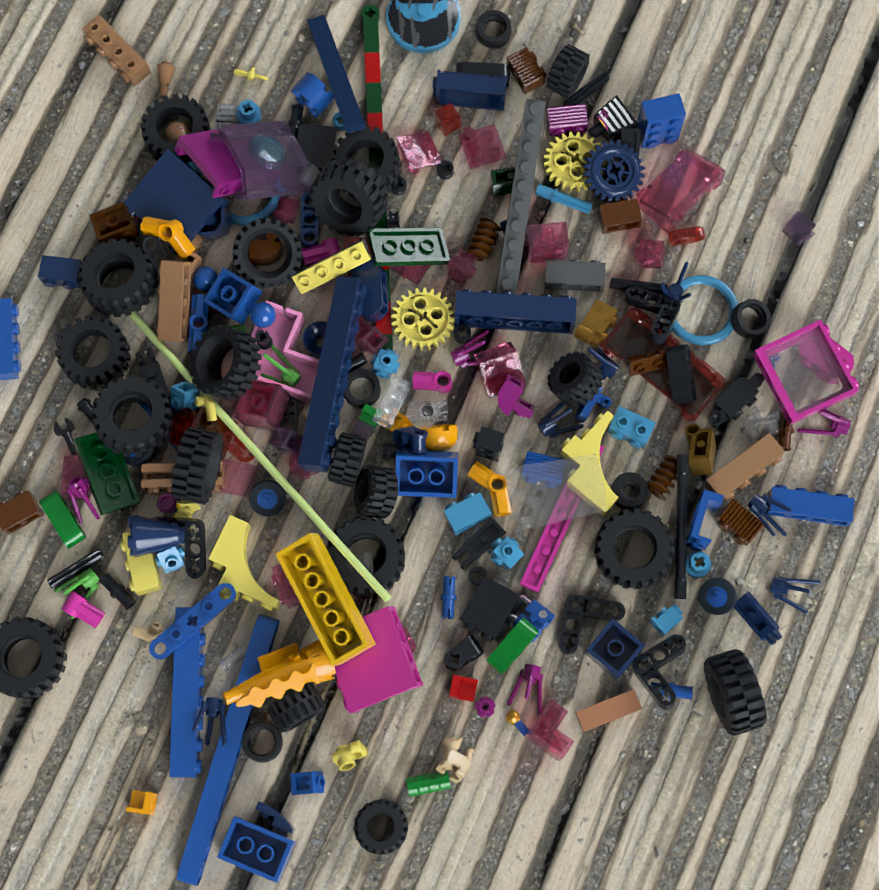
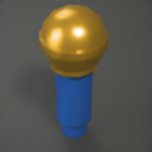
[506,710,532,738]

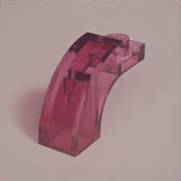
[355,318,389,355]

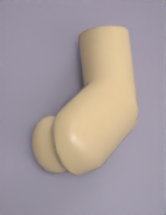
[132,622,163,641]

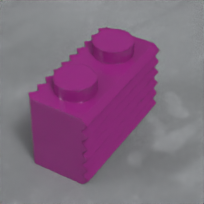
[546,104,588,137]

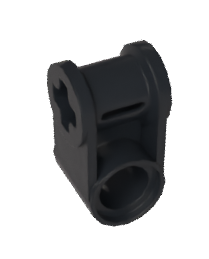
[445,634,485,671]

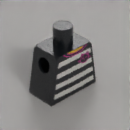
[588,95,638,142]

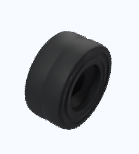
[611,472,649,511]

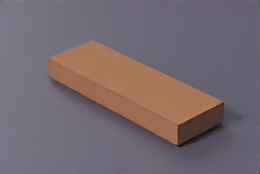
[575,689,642,732]

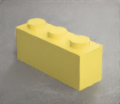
[121,532,163,596]

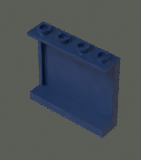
[123,149,229,255]

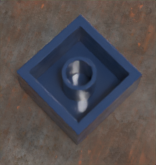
[584,618,645,680]

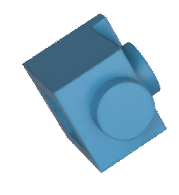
[649,604,683,637]

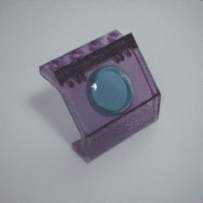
[210,121,311,200]

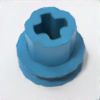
[236,100,261,127]
[686,551,711,578]

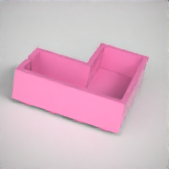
[251,300,319,404]

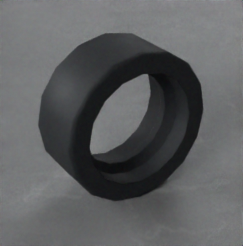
[476,10,511,49]
[730,299,771,338]
[344,369,381,409]
[241,721,283,763]

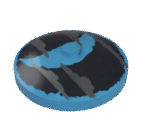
[386,0,461,53]

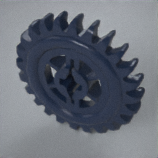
[582,139,645,202]

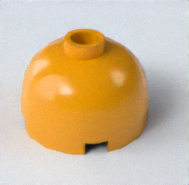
[419,424,458,452]

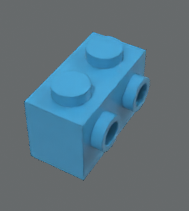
[608,406,656,449]
[444,492,492,536]

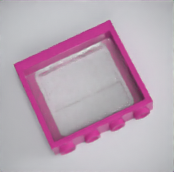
[753,319,859,426]

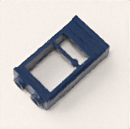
[432,69,507,111]

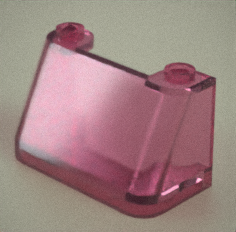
[636,149,726,235]

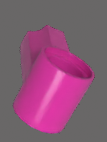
[302,238,341,267]
[412,371,453,394]
[60,591,106,628]

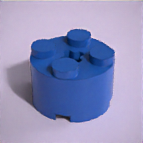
[290,72,335,118]

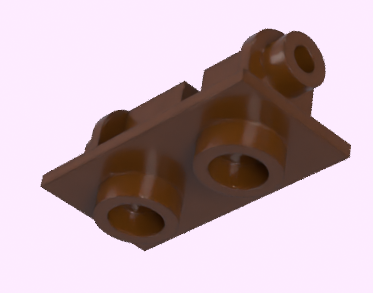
[625,349,668,377]

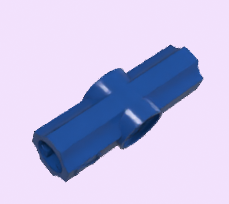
[187,294,209,354]

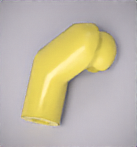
[195,395,217,421]

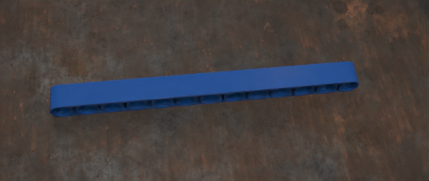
[176,614,280,886]

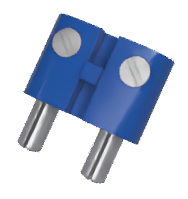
[512,595,555,643]

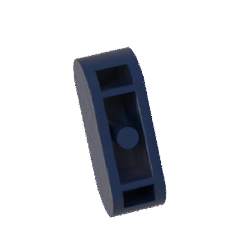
[351,260,389,322]

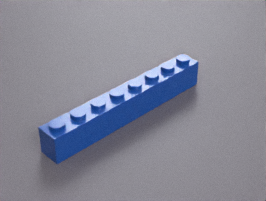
[169,607,206,778]

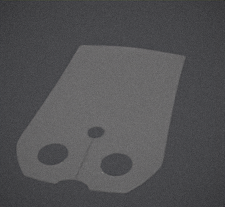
[507,454,607,528]

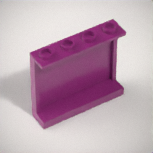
[174,124,280,198]

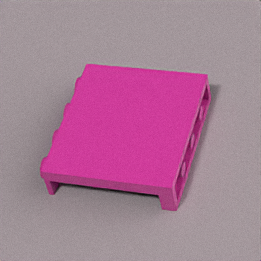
[334,606,424,714]

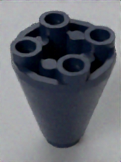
[128,515,185,557]

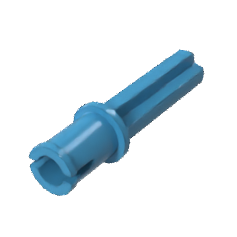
[535,183,592,214]

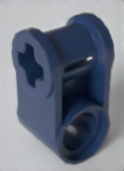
[392,426,428,455]

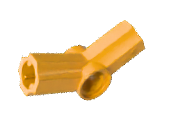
[140,217,196,260]
[467,461,512,517]

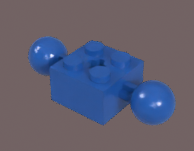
[193,266,276,328]

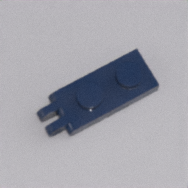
[734,591,782,645]

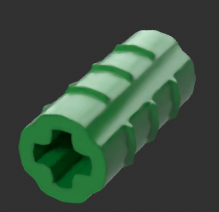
[406,770,451,797]

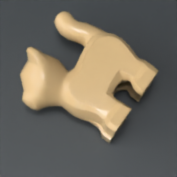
[435,737,474,783]

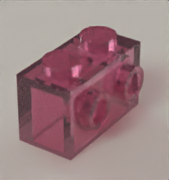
[270,564,301,609]

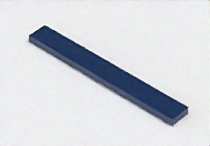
[307,15,366,134]

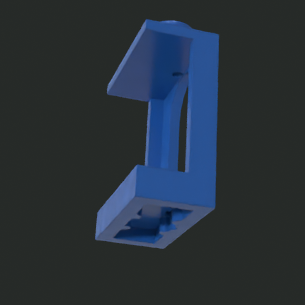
[686,489,724,551]

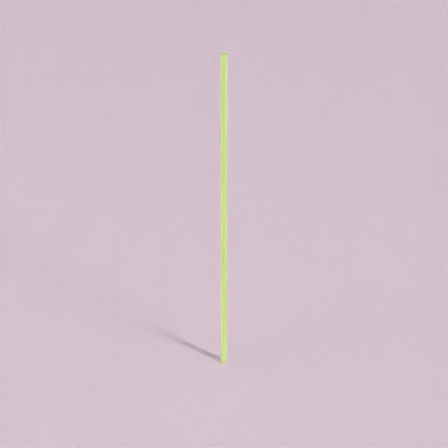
[129,311,391,602]

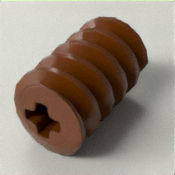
[466,217,502,262]
[647,455,677,501]

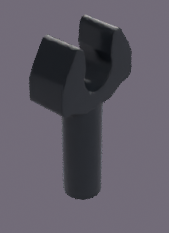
[54,418,77,455]

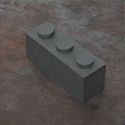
[544,258,605,292]

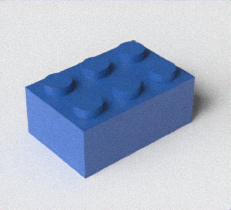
[636,93,686,149]
[396,450,458,498]
[217,816,296,883]

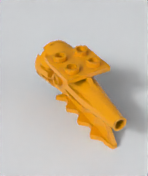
[222,640,335,707]

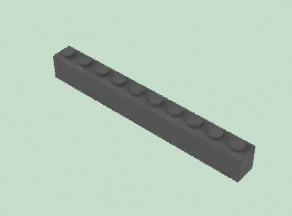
[495,99,546,295]

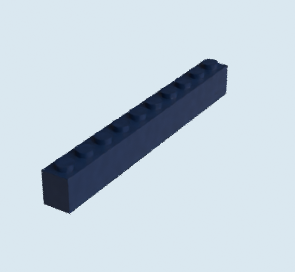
[297,277,367,473]

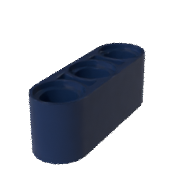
[300,191,320,248]

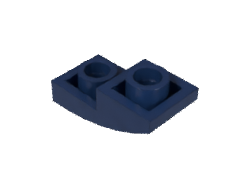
[255,801,295,836]

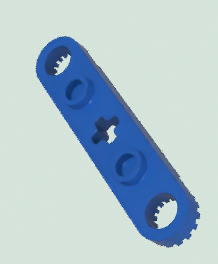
[149,583,236,660]

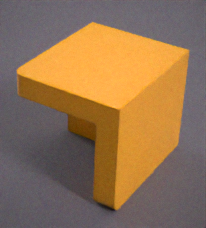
[125,790,158,815]

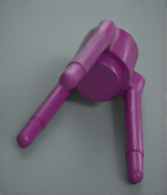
[450,330,496,369]
[798,402,851,438]
[66,476,100,524]
[507,664,543,718]

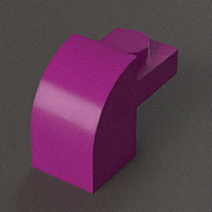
[498,374,534,419]

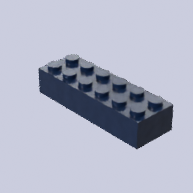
[455,289,577,334]

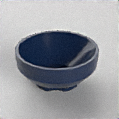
[302,321,327,357]

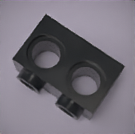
[473,427,505,462]

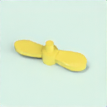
[234,67,268,81]

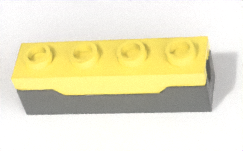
[292,238,372,295]

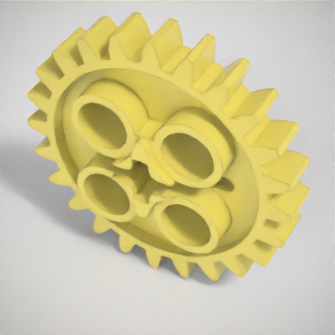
[543,132,606,192]
[391,287,455,351]

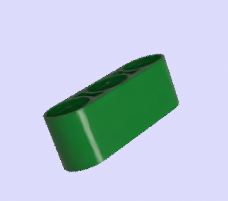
[39,490,86,549]
[486,618,540,675]

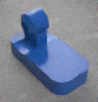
[574,387,612,423]

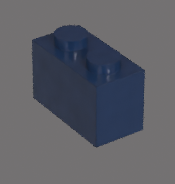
[38,255,83,290]

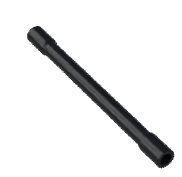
[674,454,689,599]

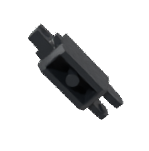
[707,372,765,429]

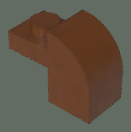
[248,233,284,266]

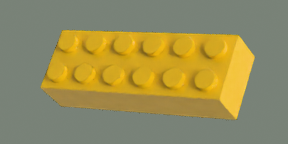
[275,533,376,666]

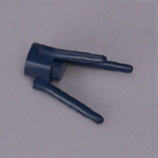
[660,262,692,303]
[588,346,620,380]
[537,402,584,438]
[747,494,792,536]
[769,576,820,614]
[192,697,226,746]

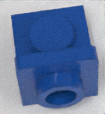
[290,771,325,795]

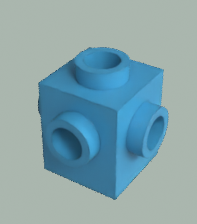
[370,348,400,379]
[170,381,200,415]
[488,537,524,570]
[154,545,185,573]

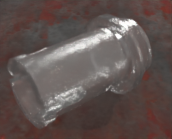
[218,647,245,672]

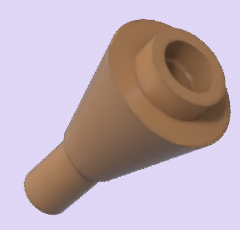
[157,61,176,97]

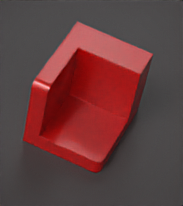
[449,675,478,702]

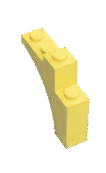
[561,411,619,517]
[208,515,281,611]

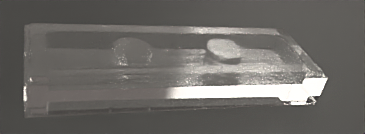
[372,375,413,429]

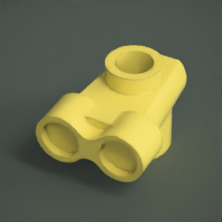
[331,740,368,771]

